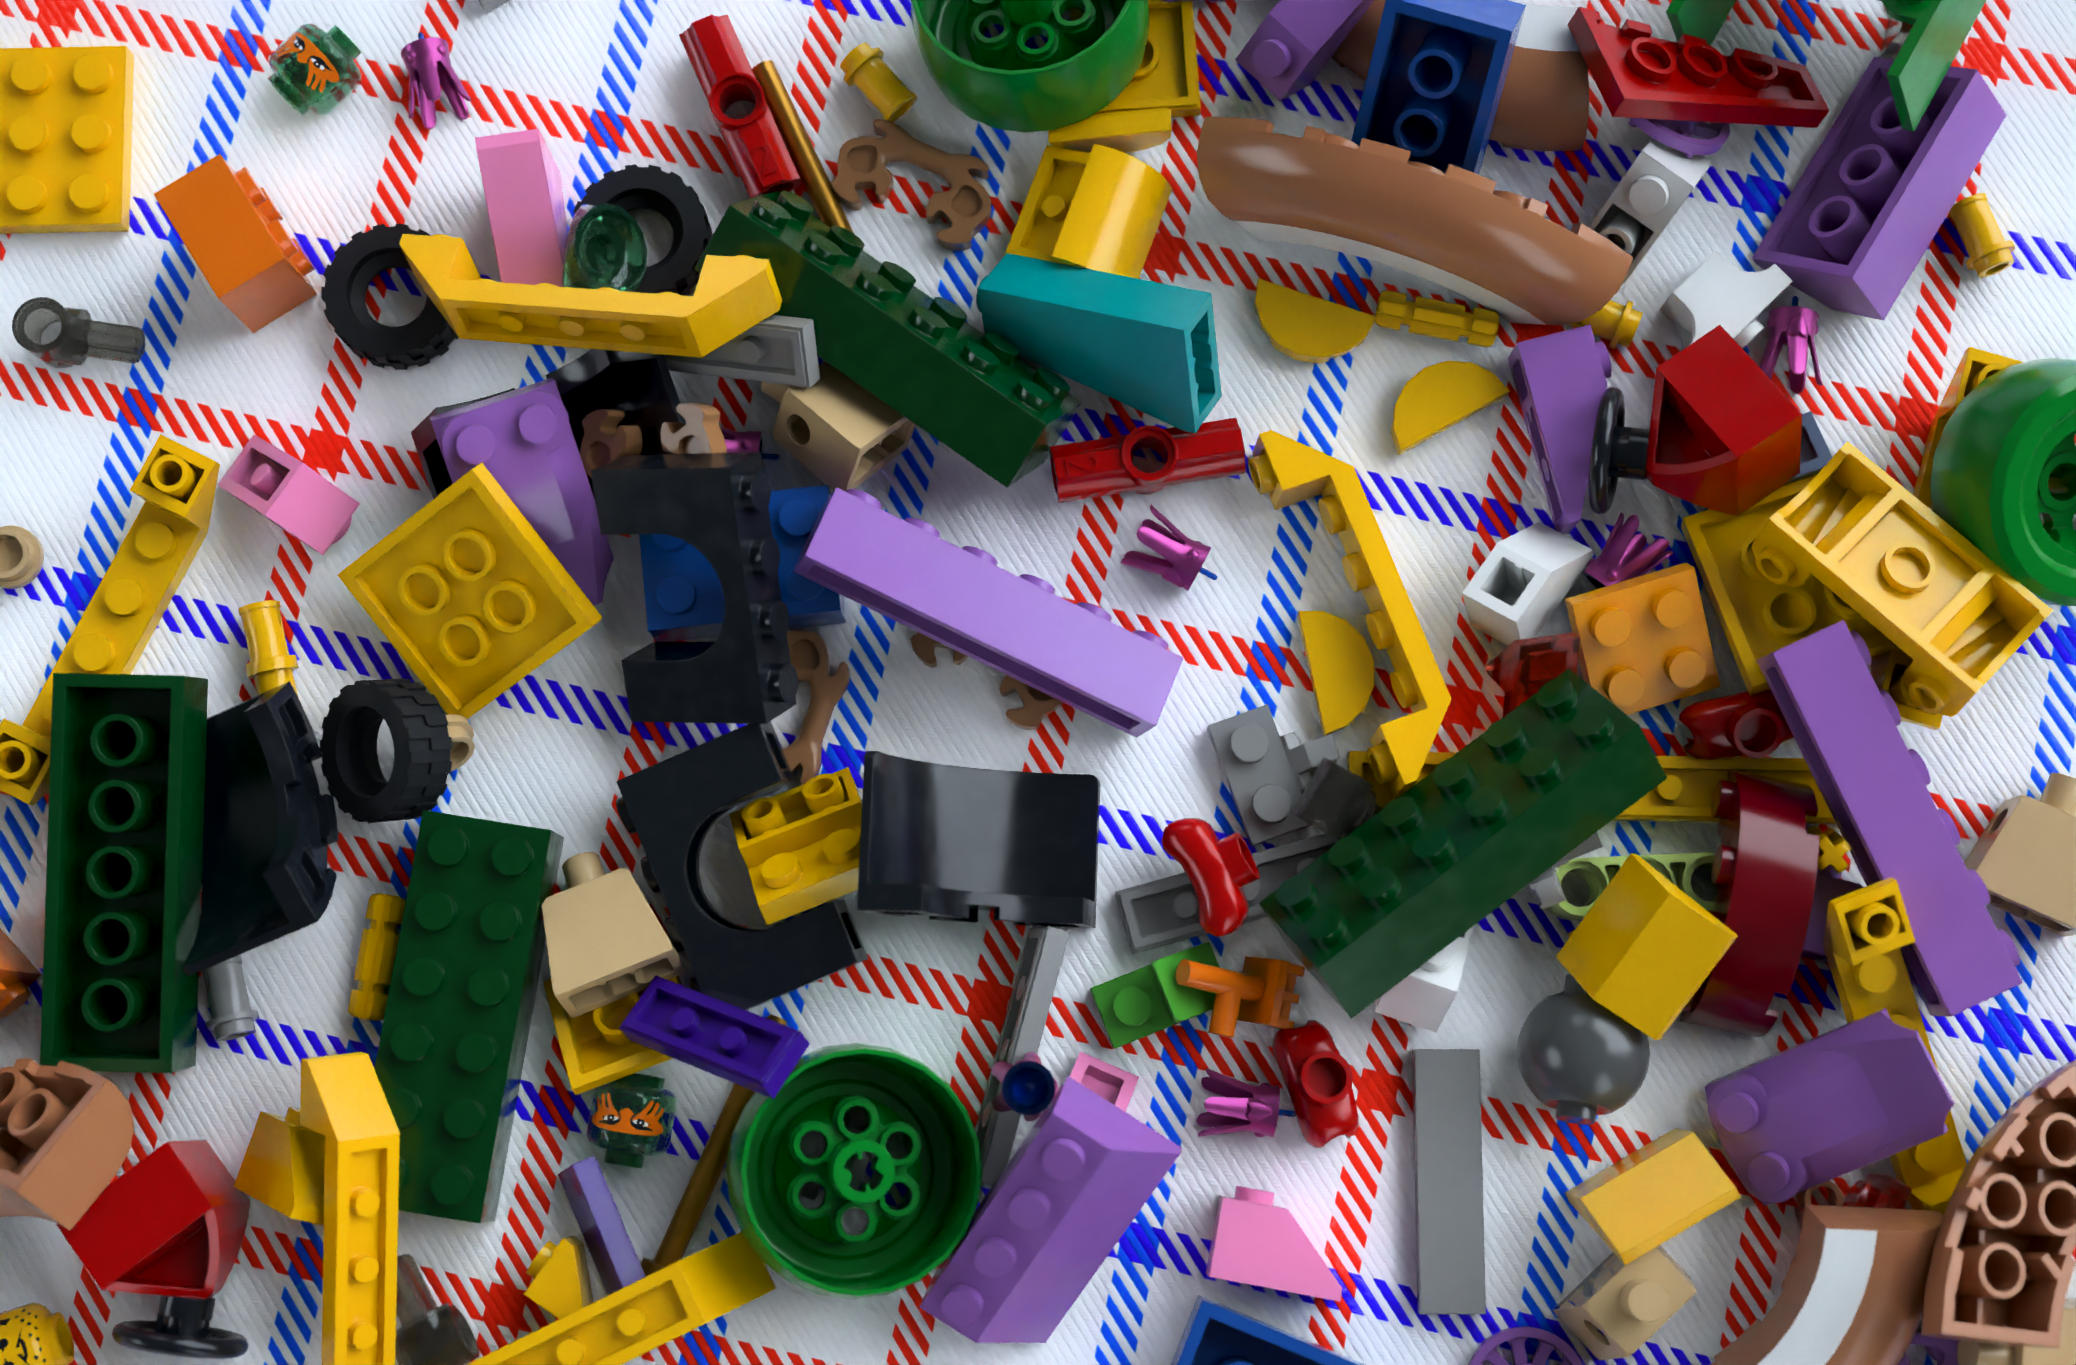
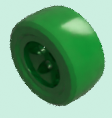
[911,0,1149,133]
[1930,358,2076,606]
[726,1043,982,1299]

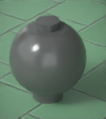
[1517,974,1650,1125]

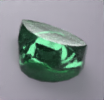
[562,203,647,292]

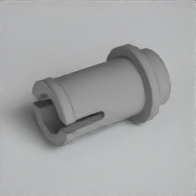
[200,955,260,1041]

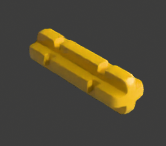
[1375,290,1499,348]
[1806,825,1852,873]
[348,893,406,1021]

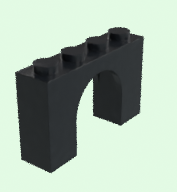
[591,452,798,724]
[616,722,869,1011]

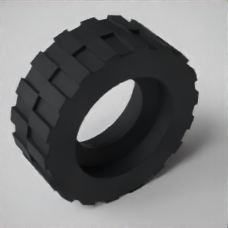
[570,164,713,296]
[321,223,459,370]
[320,679,452,823]

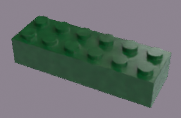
[694,190,1082,488]
[1259,669,1667,1019]
[40,673,208,1073]
[374,810,564,1223]

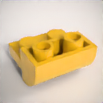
[1004,144,1172,279]
[729,767,862,925]

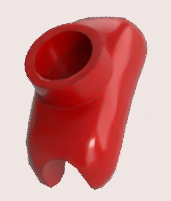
[1679,690,1794,760]
[1162,818,1260,937]
[1272,1020,1359,1148]

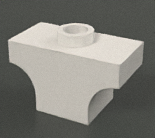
[1659,250,1792,351]

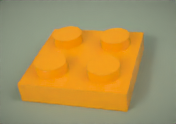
[1565,562,1720,715]

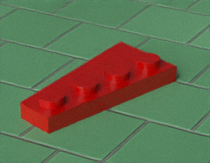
[1567,7,1830,128]

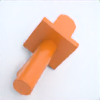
[1175,956,1305,1038]

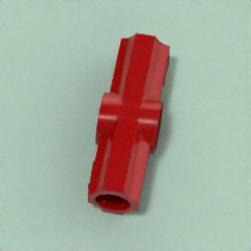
[679,14,802,199]
[1049,417,1246,503]

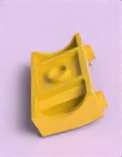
[1752,441,2053,717]

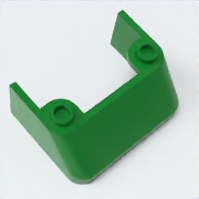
[1666,0,1986,132]

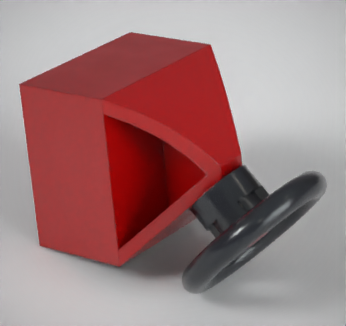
[1589,325,1802,516]
[56,1140,250,1359]

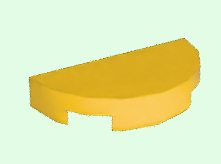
[1048,107,1172,153]
[1254,278,1377,364]
[1391,360,1510,456]
[1297,611,1375,737]

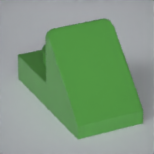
[1090,941,1219,1049]

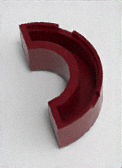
[1680,769,1819,1037]

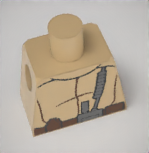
[1552,1245,1697,1360]

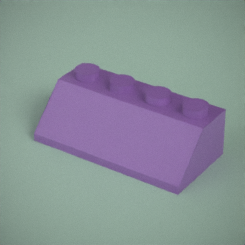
[1752,57,2007,321]
[919,1076,1182,1343]

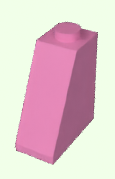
[475,129,575,288]

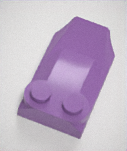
[429,378,614,606]
[1704,1008,1955,1206]

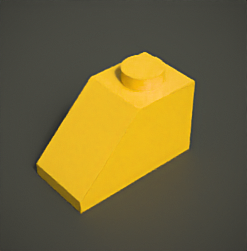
[233,1107,325,1226]

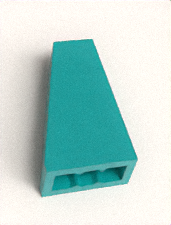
[976,253,1222,433]

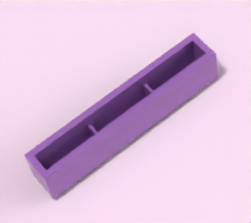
[793,487,1184,738]
[1756,620,2023,1017]

